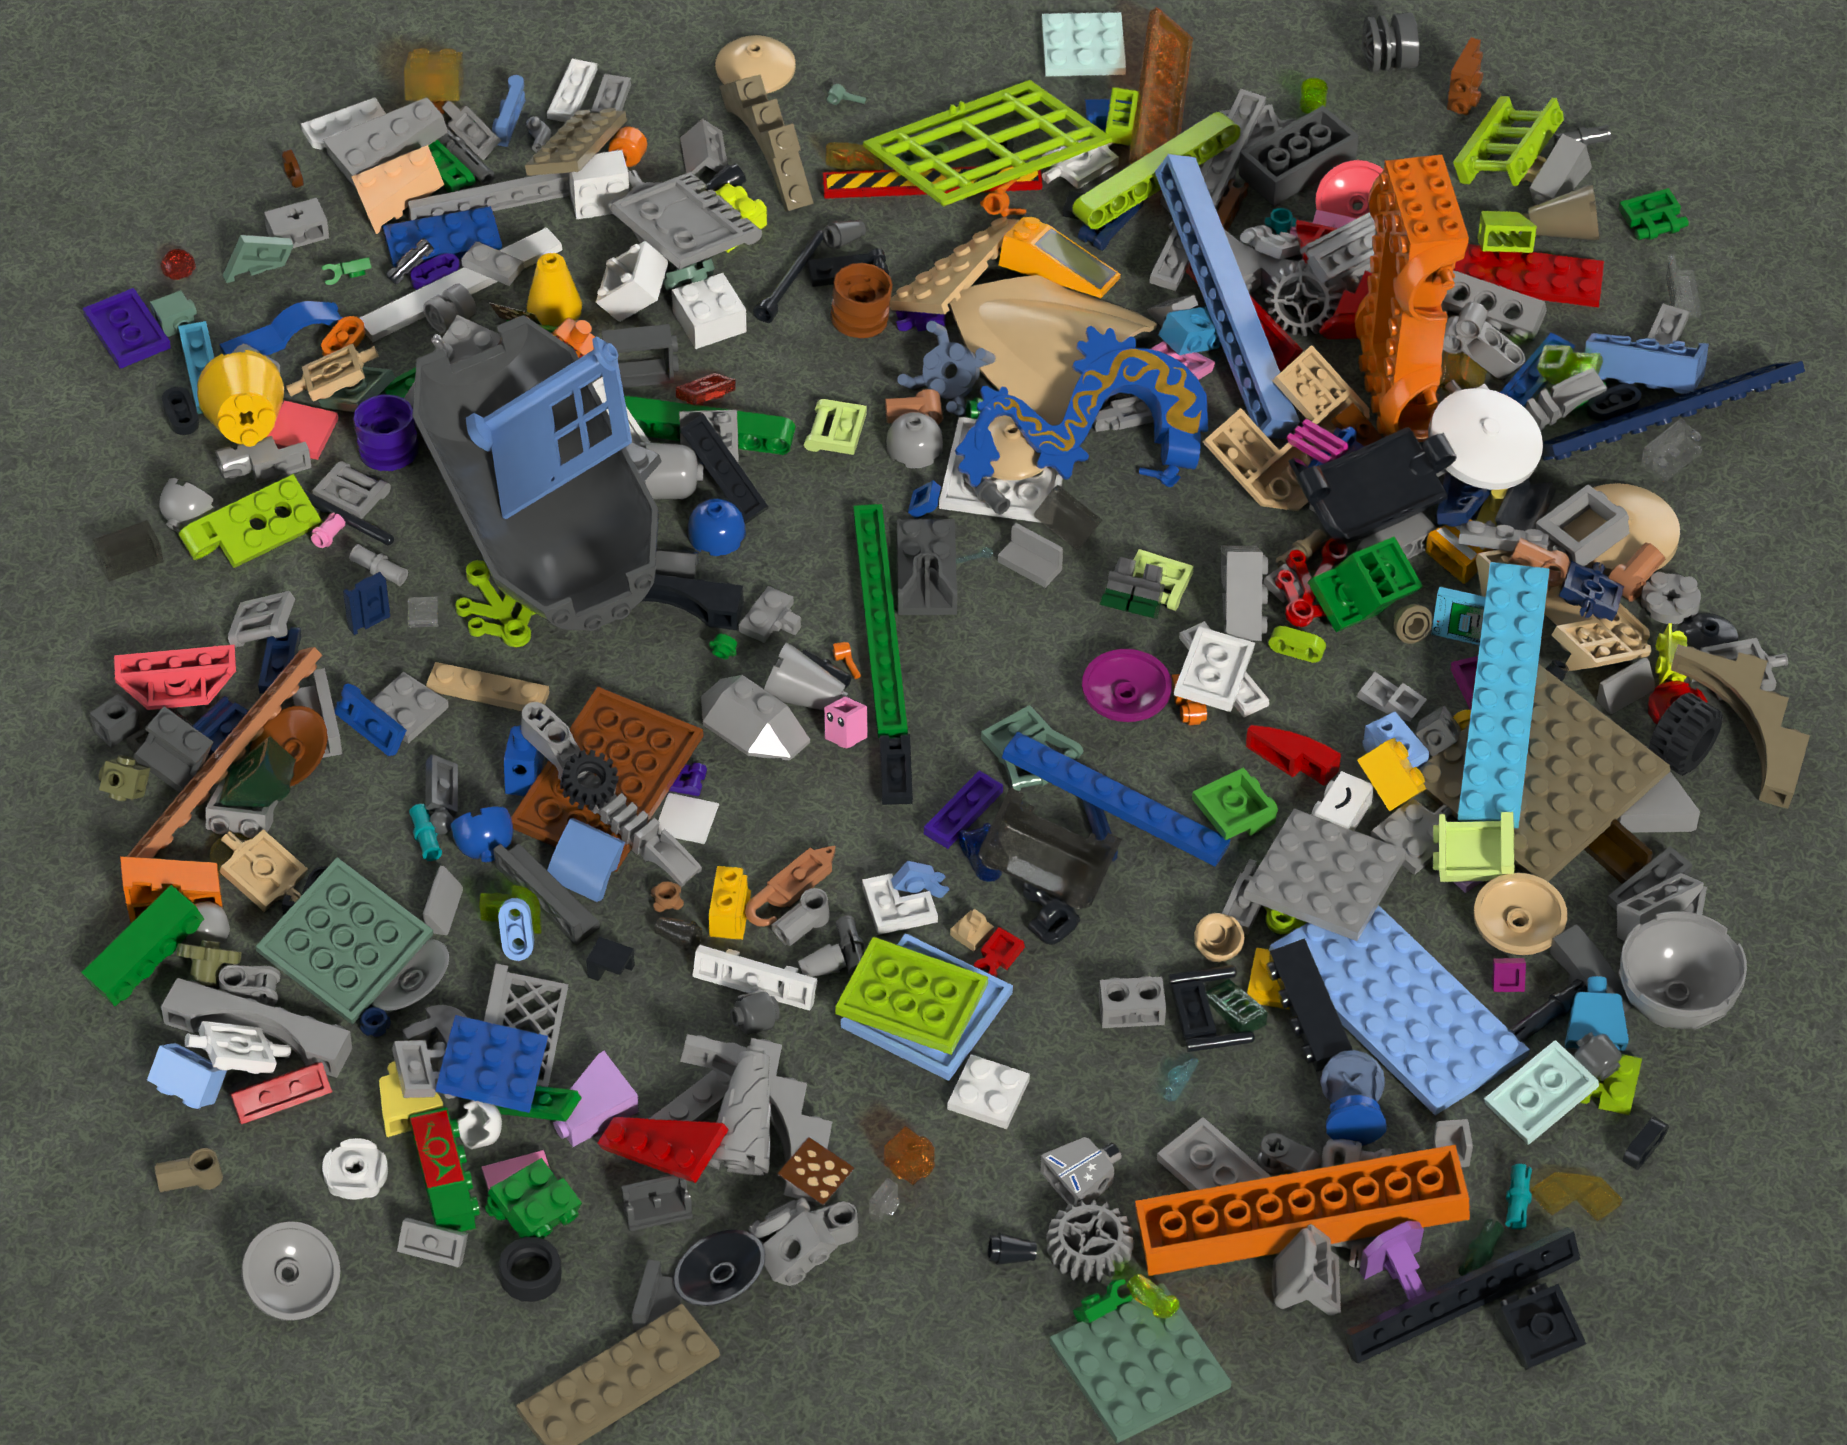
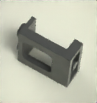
[133,706,213,793]

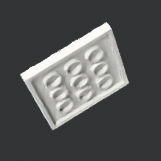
[939,417,1063,524]

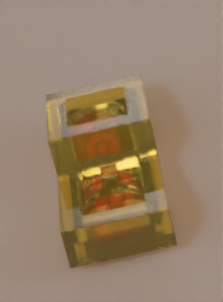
[826,142,884,172]

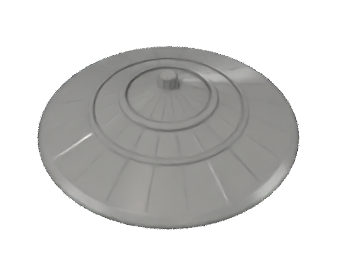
[371,939,449,1010]

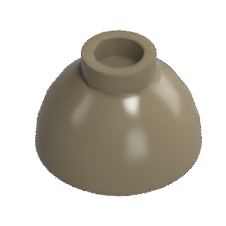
[1393,604,1433,644]

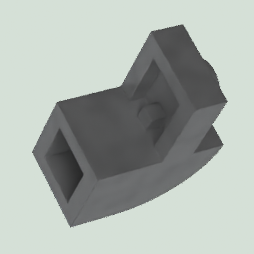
[403,1005,467,1049]

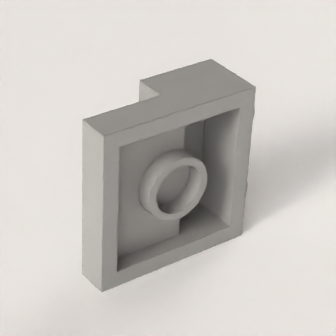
[206,779,281,838]

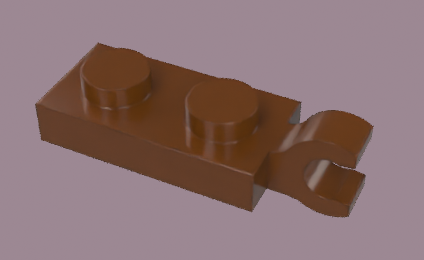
[1217,178,1249,232]

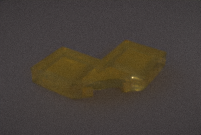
[1531,1172,1623,1221]

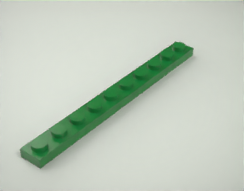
[853,504,908,738]

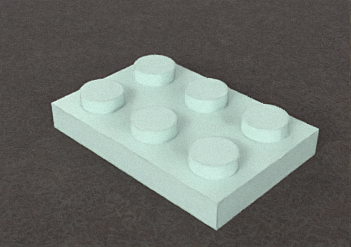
[1484,1040,1599,1145]

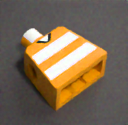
[1426,519,1496,584]

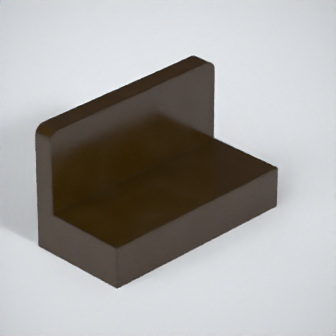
[1584,819,1653,884]

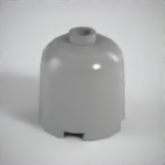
[640,442,703,499]

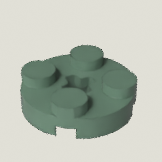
[662,258,715,290]

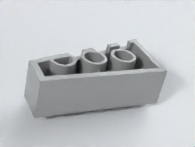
[323,97,448,188]

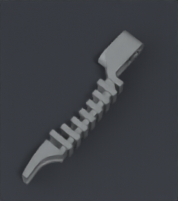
[1421,368,1607,477]
[520,702,702,887]

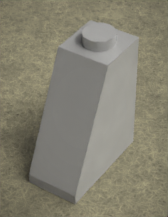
[1529,134,1592,204]
[1617,771,1700,833]

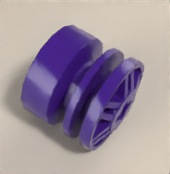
[353,395,419,471]

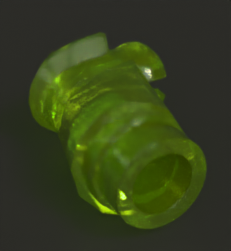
[1127,1274,1180,1318]

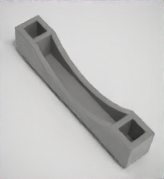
[161,978,353,1078]

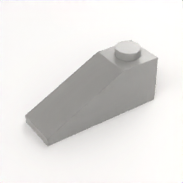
[1617,873,1704,941]

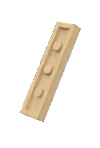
[426,662,549,711]

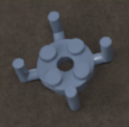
[897,321,996,417]

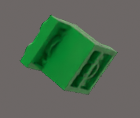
[1308,536,1423,633]

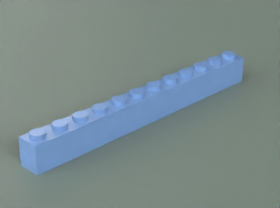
[1155,154,1300,439]

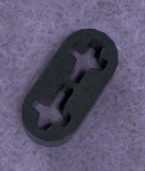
[1623,1116,1669,1170]

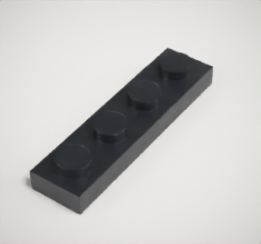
[679,413,769,524]

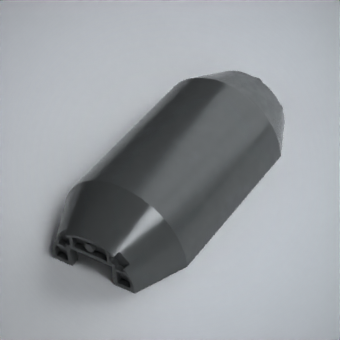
[413,315,659,631]

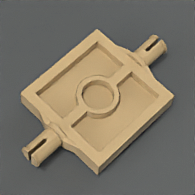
[286,344,379,402]
[220,829,308,912]

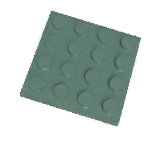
[255,857,433,1025]
[1050,1283,1231,1444]

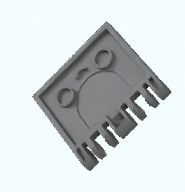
[611,172,762,269]

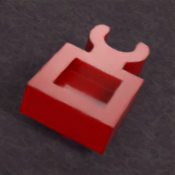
[973,927,1025,977]

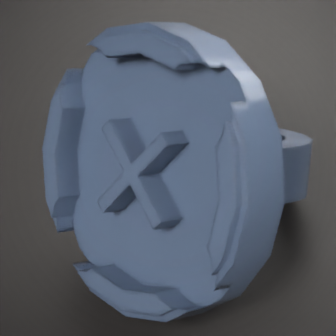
[1321,1050,1385,1103]

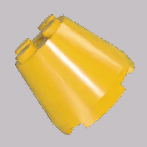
[197,350,284,447]

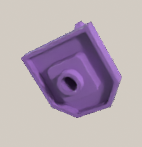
[1359,1221,1427,1301]

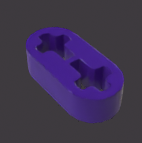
[411,253,460,290]

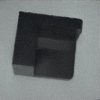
[586,937,635,981]

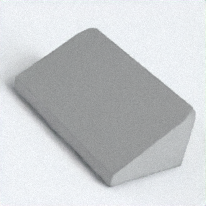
[1597,657,1655,714]
[423,866,463,935]

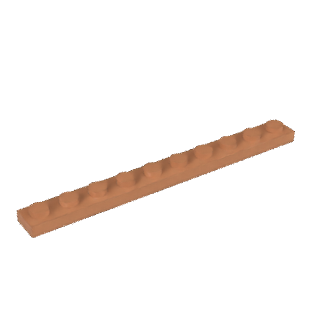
[120,647,322,865]

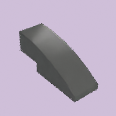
[1550,924,1633,1013]

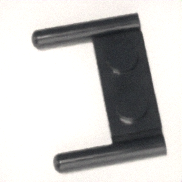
[1168,965,1255,1052]

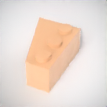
[352,145,444,234]

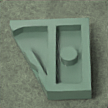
[223,235,294,283]

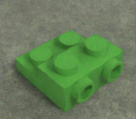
[1192,767,1278,840]

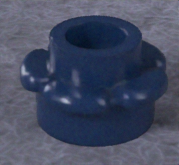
[360,1007,391,1037]

